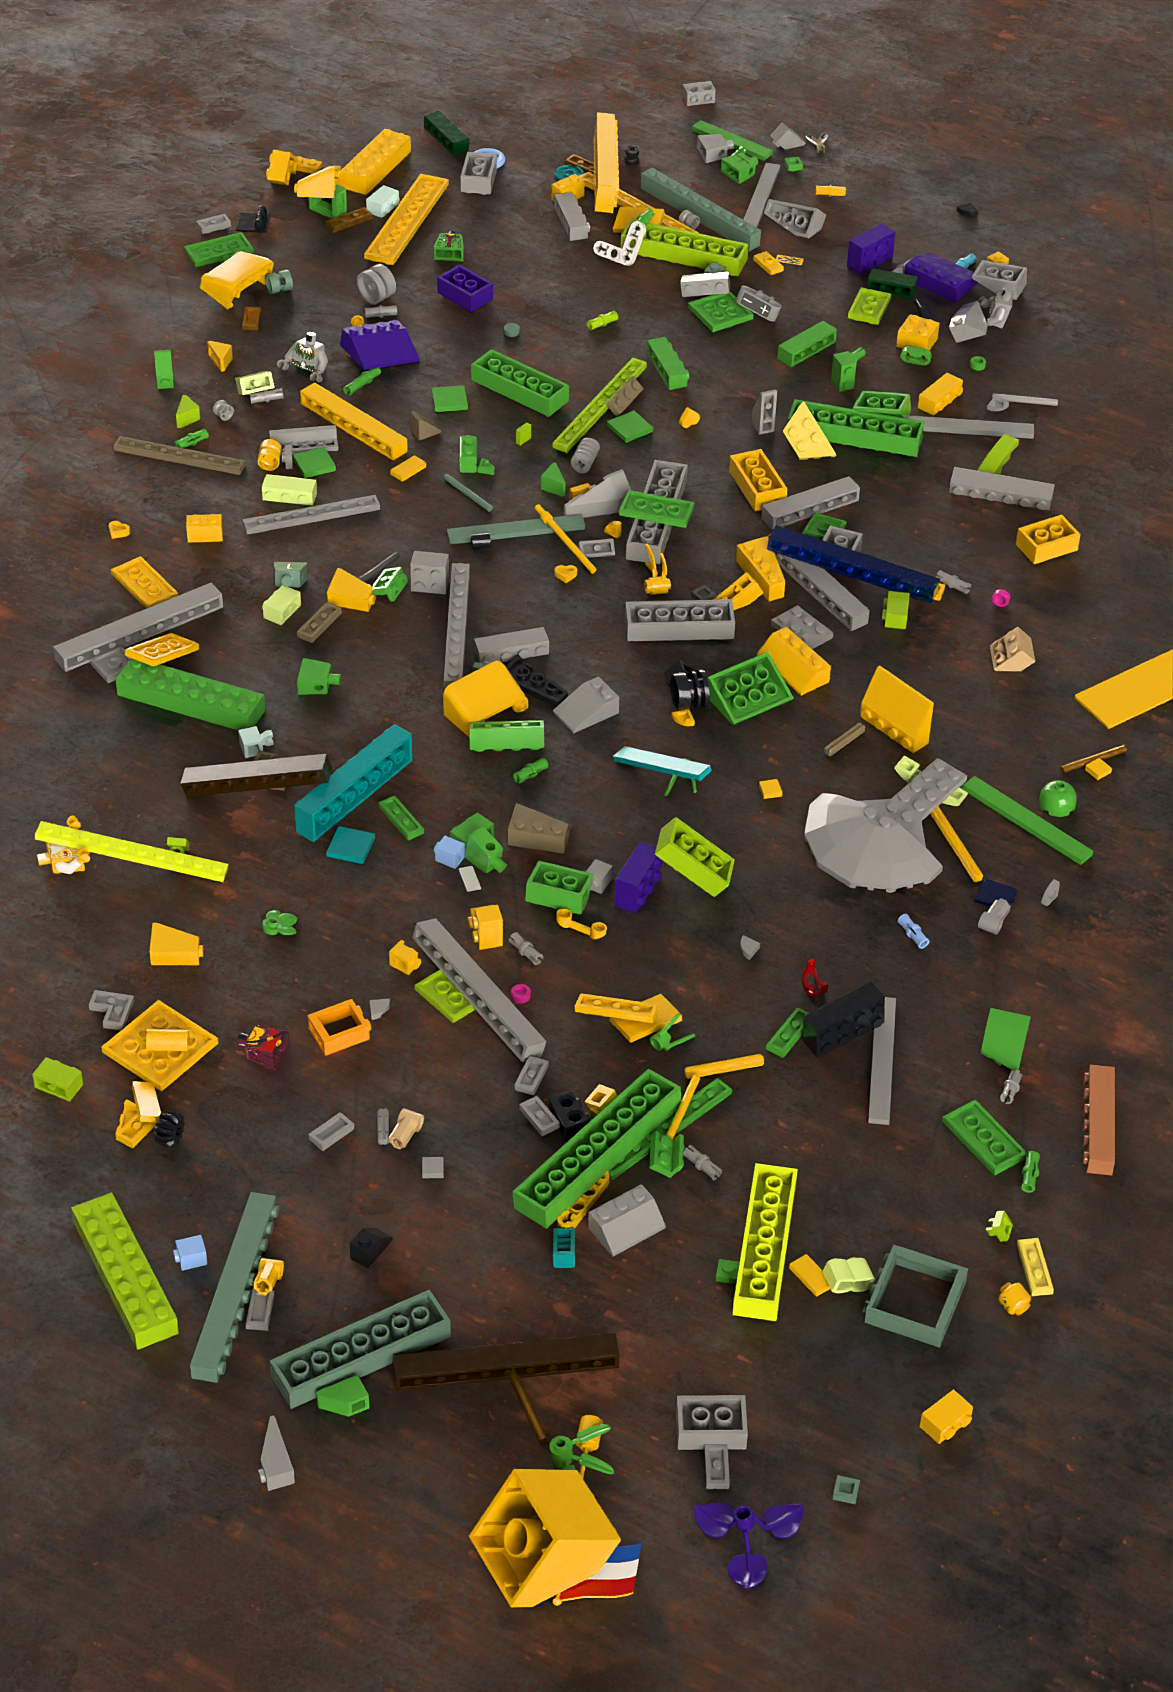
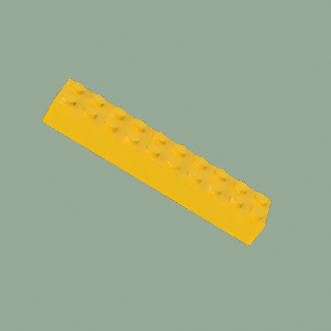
[594,112,619,213]

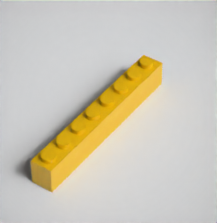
[300,382,408,461]

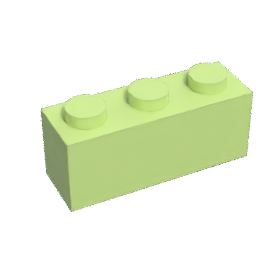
[262,474,317,506]

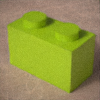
[882,591,910,629]
[32,1057,83,1102]

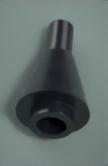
[913,298,935,321]

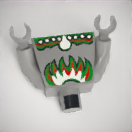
[979,287,1013,328]
[277,332,328,383]

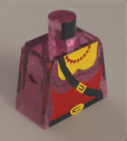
[237,1025,289,1071]

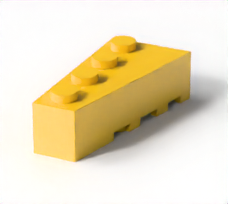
[736,536,785,602]

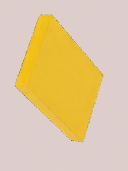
[613,207,665,233]
[609,994,682,1043]

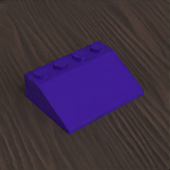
[905,253,979,303]
[340,320,420,370]

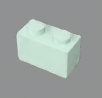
[366,185,400,218]

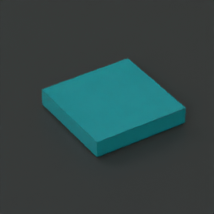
[326,826,375,864]

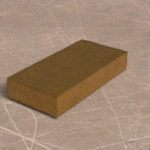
[242,307,261,330]

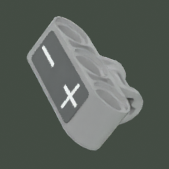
[735,286,782,321]

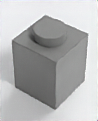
[586,859,613,894]

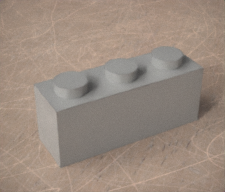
[681,272,730,297]

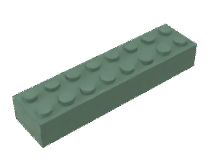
[270,1289,451,1409]

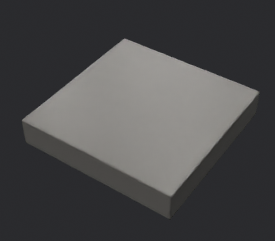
[90,646,131,683]

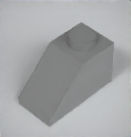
[770,122,806,150]

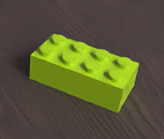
[655,817,735,897]

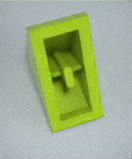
[176,395,200,428]

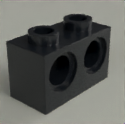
[549,1091,591,1141]

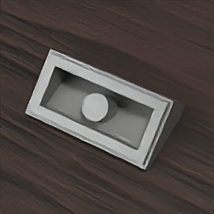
[578,539,615,558]

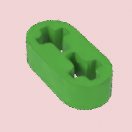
[900,346,932,365]

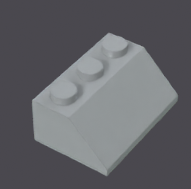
[588,1184,666,1257]

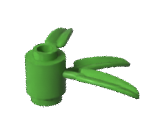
[550,1424,614,1474]

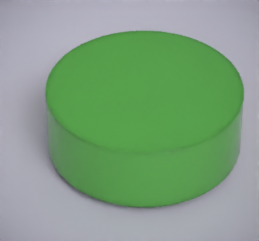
[970,356,986,370]

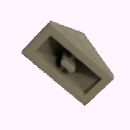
[411,410,441,440]

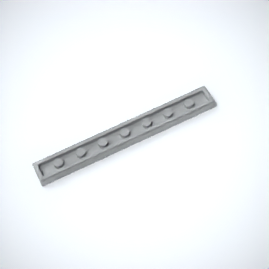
[743,163,780,228]
[908,416,1034,439]
[243,495,380,535]
[868,997,896,1125]

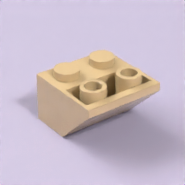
[990,627,1035,671]

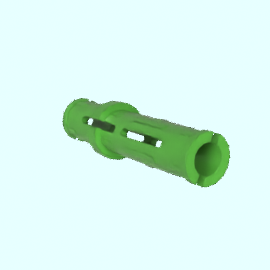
[343,368,381,396]

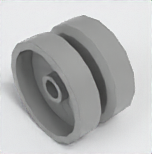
[357,264,396,305]

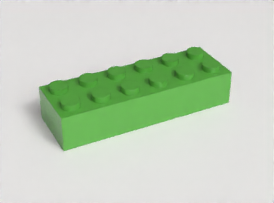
[471,349,569,417]

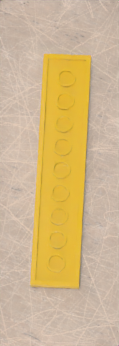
[364,174,449,265]

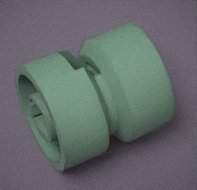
[265,269,293,294]

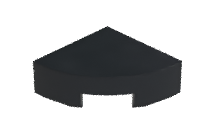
[957,203,978,216]

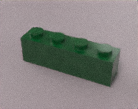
[424,111,470,156]

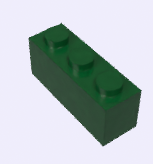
[867,268,918,300]

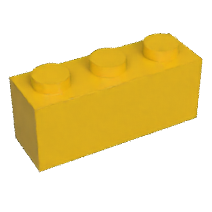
[918,373,963,416]

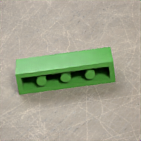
[777,321,837,367]
[647,337,689,390]
[469,720,544,752]

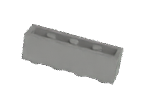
[554,192,590,241]
[474,627,549,664]

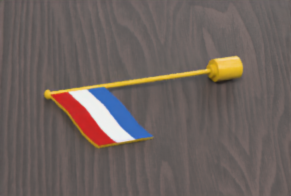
[552,1415,642,1606]

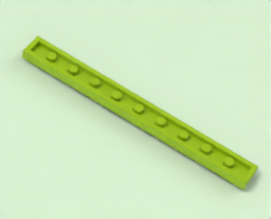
[553,358,647,453]

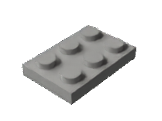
[771,605,833,649]

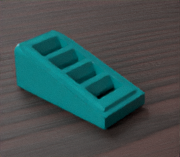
[553,1228,575,1268]

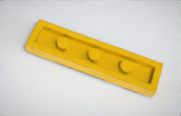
[575,993,658,1023]

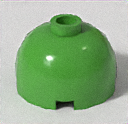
[1039,780,1077,817]

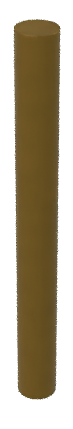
[1060,745,1127,773]
[510,1368,548,1443]

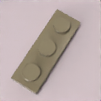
[606,376,644,417]
[297,602,342,643]

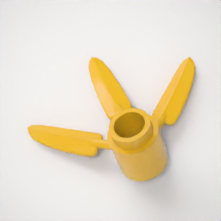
[644,544,671,595]

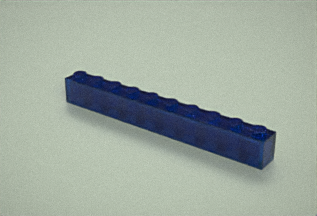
[767,525,941,604]

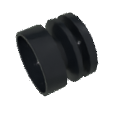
[670,669,710,711]

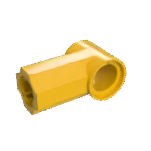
[254,1258,284,1295]

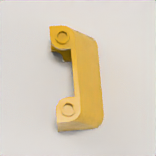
[294,166,341,198]
[200,251,274,310]
[443,661,528,738]

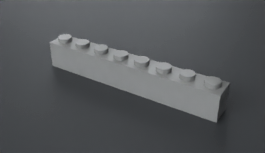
[770,535,869,631]

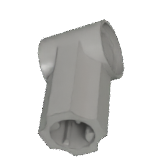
[978,898,1011,935]

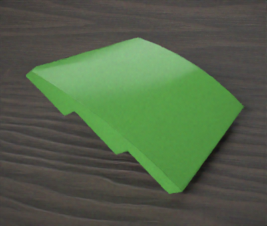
[981,1008,1031,1071]

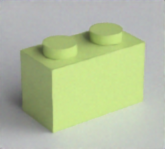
[235,371,274,395]
[262,585,301,625]

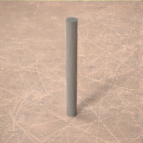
[992,393,1058,406]

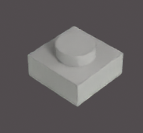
[282,445,293,469]

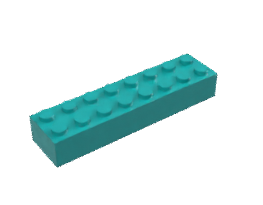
[295,724,412,842]

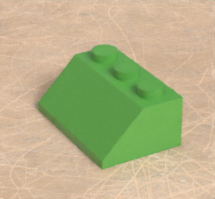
[853,391,911,418]
[525,861,594,915]

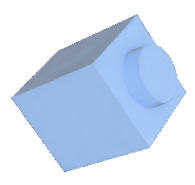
[434,836,465,869]
[173,1235,207,1271]

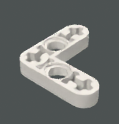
[593,221,646,266]

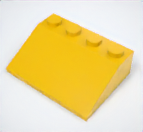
[860,666,934,753]

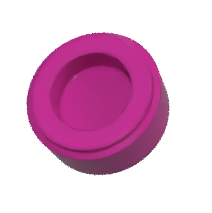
[992,589,1010,607]
[511,984,531,1004]

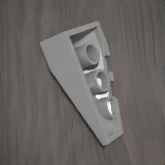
[764,199,826,239]
[949,300,988,343]
[564,469,631,518]

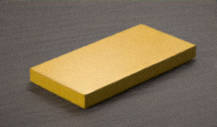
[111,556,178,609]
[125,633,199,667]

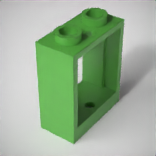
[308,184,347,219]

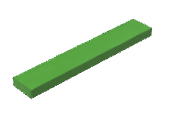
[692,120,773,161]

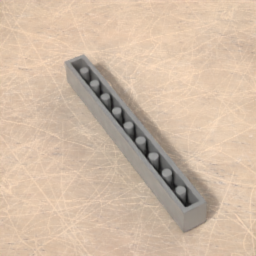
[444,563,470,690]
[53,583,223,672]
[412,918,547,1062]

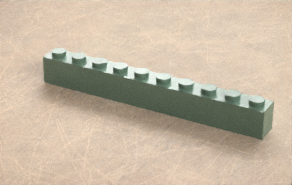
[641,168,761,252]
[190,1192,279,1383]

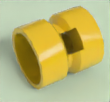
[258,439,282,471]

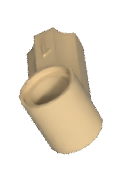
[389,1108,424,1149]

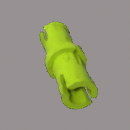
[586,311,618,331]

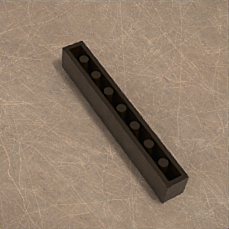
[180,754,332,797]

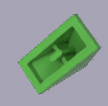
[541,463,565,497]

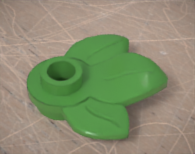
[262,910,298,935]

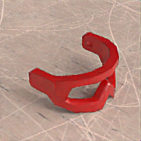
[802,959,828,997]

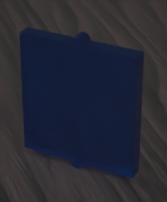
[974,878,1017,907]

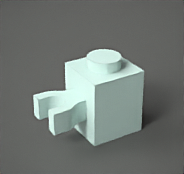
[238,726,274,758]

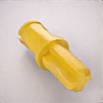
[816,185,846,197]

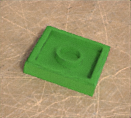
[432,386,468,412]
[607,411,653,443]
[293,447,336,478]
[802,512,847,542]

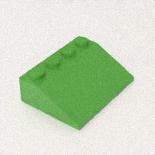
[707,652,794,725]

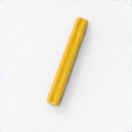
[684,1054,764,1079]

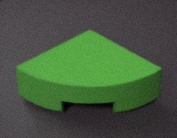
[478,458,494,475]

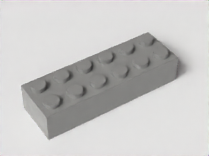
[625,599,735,641]

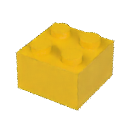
[896,314,940,350]

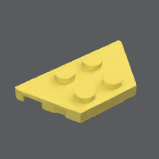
[783,402,836,460]

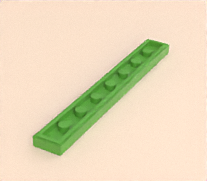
[962,776,1093,865]
[609,1078,732,1180]

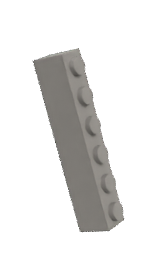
[949,467,1055,511]
[761,476,860,530]

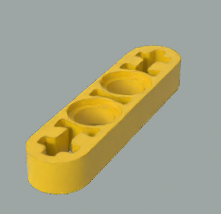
[557,1171,610,1228]

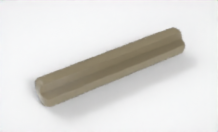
[824,723,865,756]

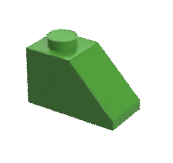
[154,350,174,389]

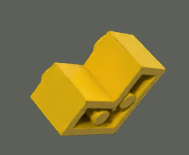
[266,150,298,186]
[467,905,503,950]

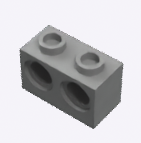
[682,81,716,106]

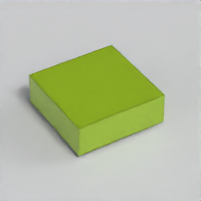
[516,423,531,446]

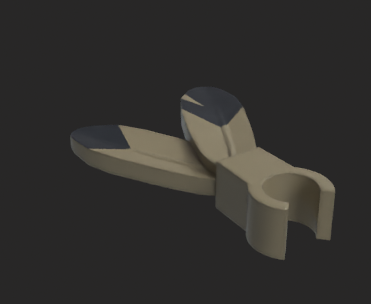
[806,134,828,154]

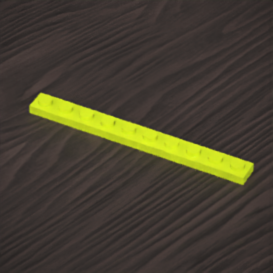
[35,821,229,882]

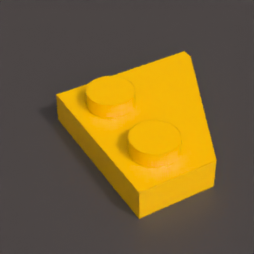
[116,1099,156,1148]

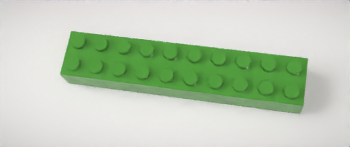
[513,1069,681,1229]

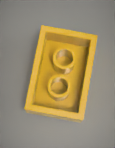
[1016,515,1080,564]

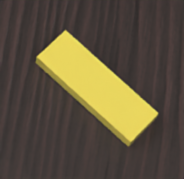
[1016,1238,1054,1296]

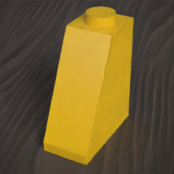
[327,568,376,612]
[149,923,204,965]

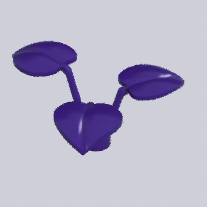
[694,1503,804,1589]

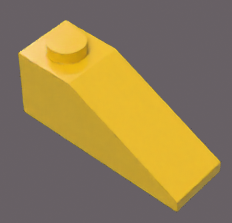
[713,572,763,611]

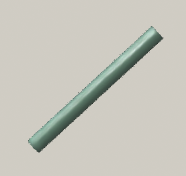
[443,474,493,512]

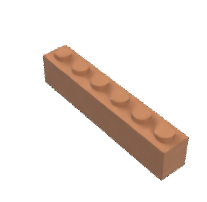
[1083,1065,1115,1175]

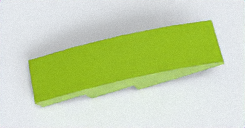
[977,434,1019,474]

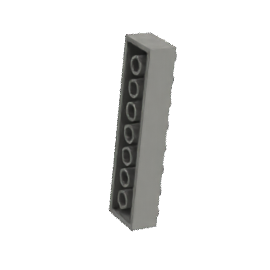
[626,460,688,565]

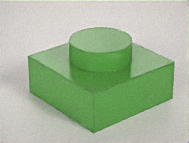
[784,157,803,172]
[716,1259,740,1284]

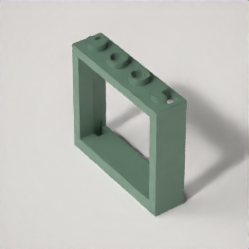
[863,1245,968,1348]

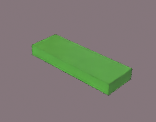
[378,795,424,840]
[766,1007,808,1058]

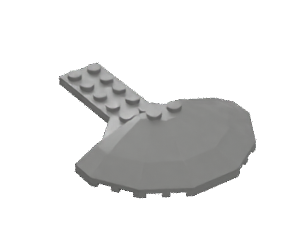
[804,758,967,893]

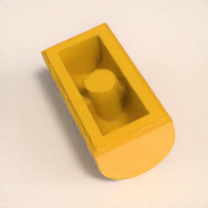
[146,1029,190,1051]

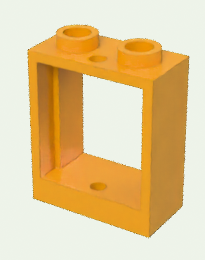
[307,999,371,1056]

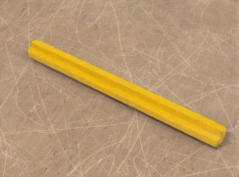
[930,806,983,882]

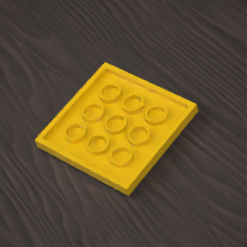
[101,1000,218,1092]

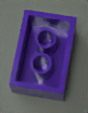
[847,224,895,274]
[437,264,493,312]
[615,841,663,913]

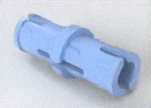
[898,914,929,949]

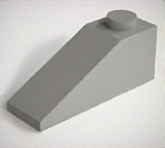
[751,389,777,435]
[258,1416,295,1491]

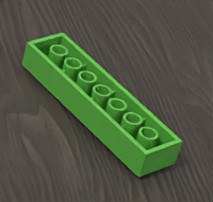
[788,399,925,457]
[116,658,265,730]

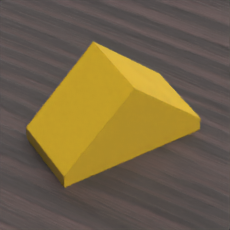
[207,341,233,372]

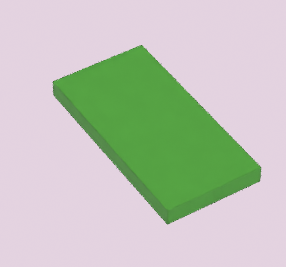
[184,232,254,267]
[619,490,695,528]
[942,1100,1027,1176]

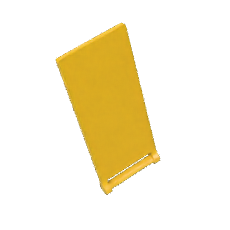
[1075,649,1173,729]

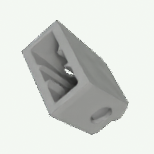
[697,134,734,163]

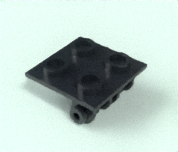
[236,206,271,233]

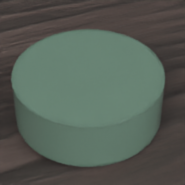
[504,323,520,337]

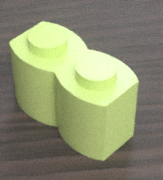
[822,1257,875,1293]

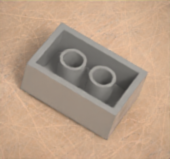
[461,152,497,195]
[676,1395,748,1450]

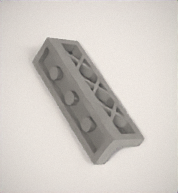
[269,425,338,455]

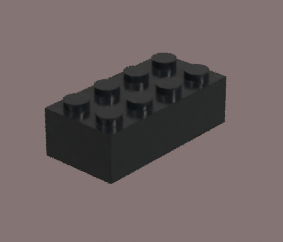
[803,982,885,1058]

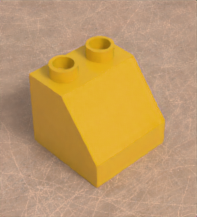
[469,1469,621,1607]

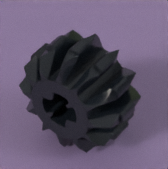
[153,1111,185,1147]

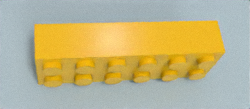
[341,129,411,195]

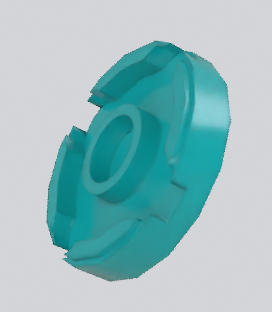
[554,165,584,182]

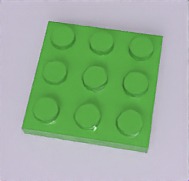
[688,291,753,332]

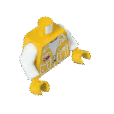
[37,815,90,874]

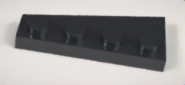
[506,655,568,707]

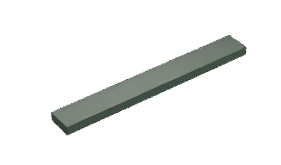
[447,514,585,544]

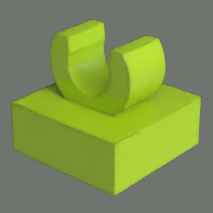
[167,837,190,854]
[986,1211,1013,1242]

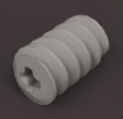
[571,438,600,474]

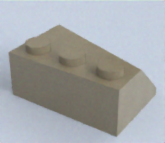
[508,803,572,854]

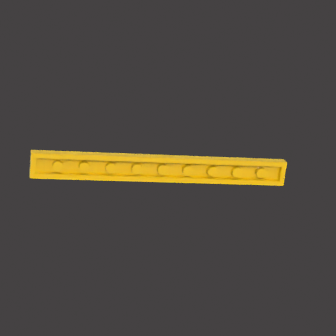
[579,172,699,233]

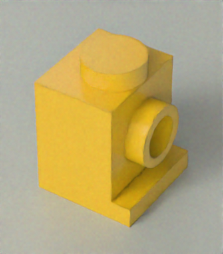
[389,940,421,975]
[585,1084,618,1118]

